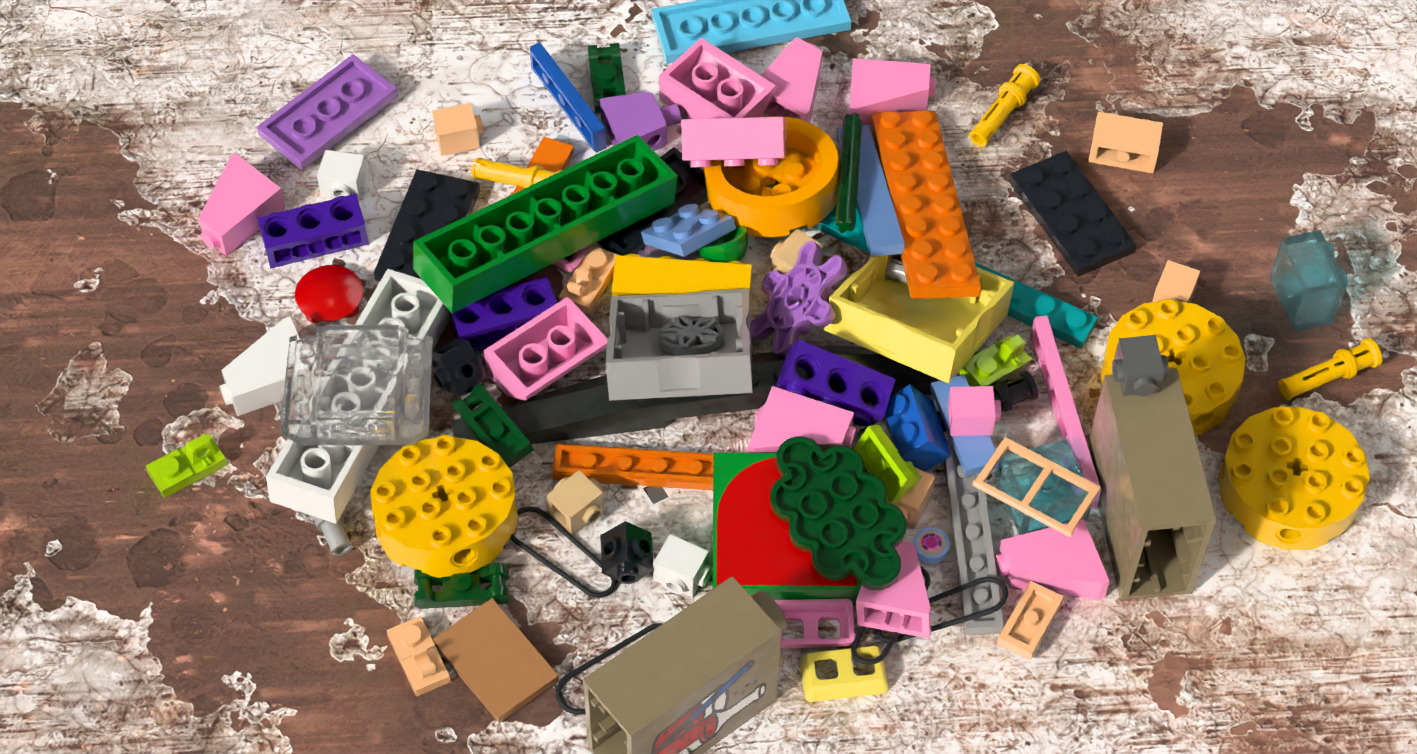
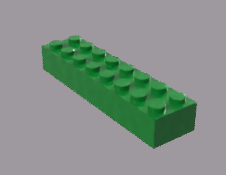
[413,135,678,313]

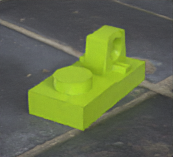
[958,334,1032,387]
[853,424,922,504]
[146,433,228,498]

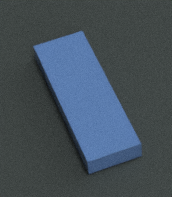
[930,374,1000,477]

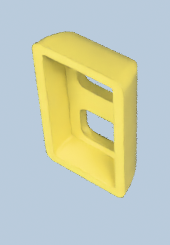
[799,645,889,702]

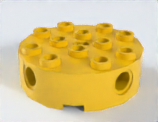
[1100,299,1246,435]
[1218,406,1370,550]
[370,435,518,578]

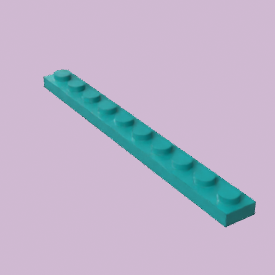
[812,203,1098,349]

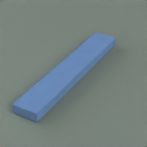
[837,125,905,257]

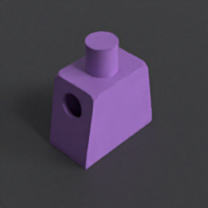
[600,92,681,151]

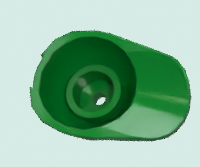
[696,226,748,263]

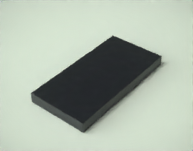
[597,147,708,256]

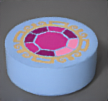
[913,527,950,564]

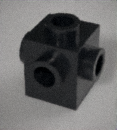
[428,338,488,395]
[600,521,654,585]

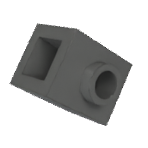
[1112,335,1169,396]

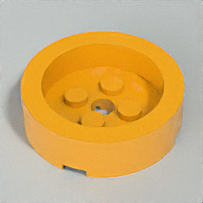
[704,116,839,237]

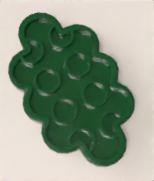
[770,436,906,590]

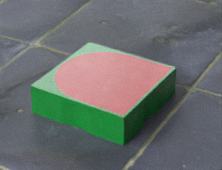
[712,452,861,605]

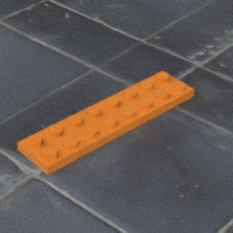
[870,110,981,299]

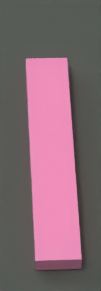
[1031,315,1101,510]

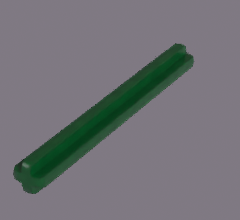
[835,112,862,233]

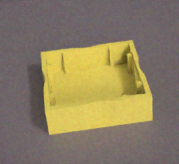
[824,254,1015,384]

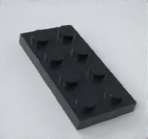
[1009,150,1137,277]
[373,169,480,281]

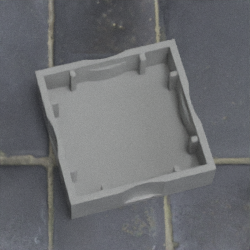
[606,289,752,401]

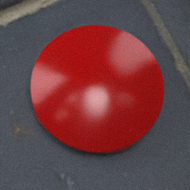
[295,265,363,323]

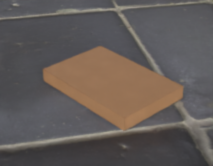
[432,598,559,723]

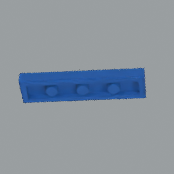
[530,42,606,153]

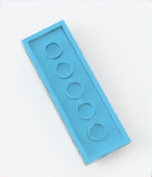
[651,0,851,64]

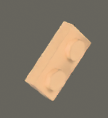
[997,581,1064,661]

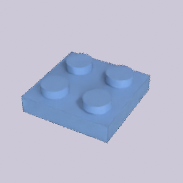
[641,204,736,257]

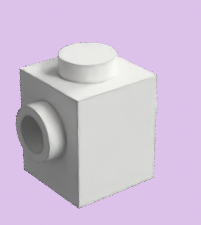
[317,150,371,201]
[653,534,712,598]

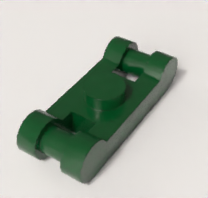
[587,43,626,114]
[414,563,510,609]

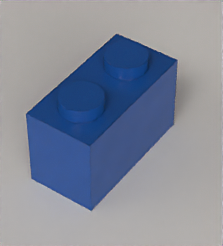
[885,384,952,472]

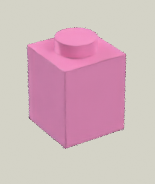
[948,386,1001,436]

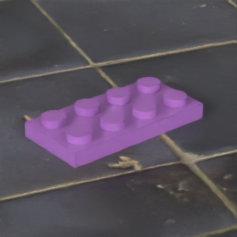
[257,54,398,170]

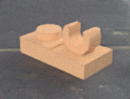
[559,245,618,314]
[387,616,451,697]

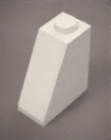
[219,316,317,416]

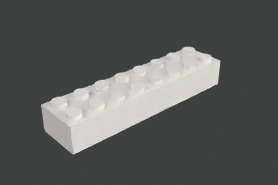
[266,269,450,524]

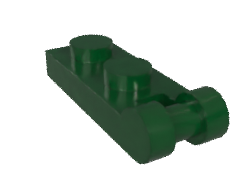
[451,383,534,468]

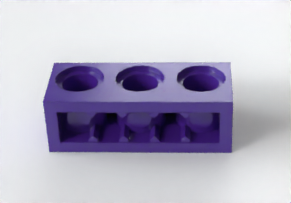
[257,194,369,269]
[449,277,557,351]
[776,339,896,427]

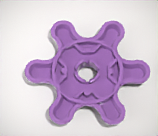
[751,241,847,356]

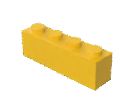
[612,254,752,300]

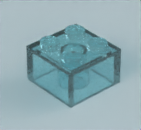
[1269,230,1348,332]
[995,439,1092,535]

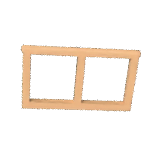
[972,437,1101,537]

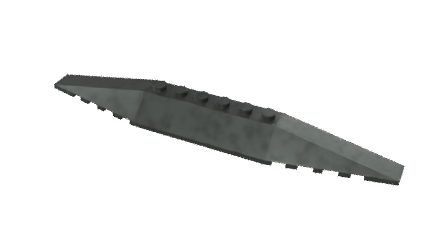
[452,345,1009,444]

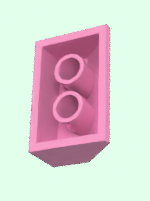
[659,38,776,119]
[681,117,787,167]
[484,297,608,400]

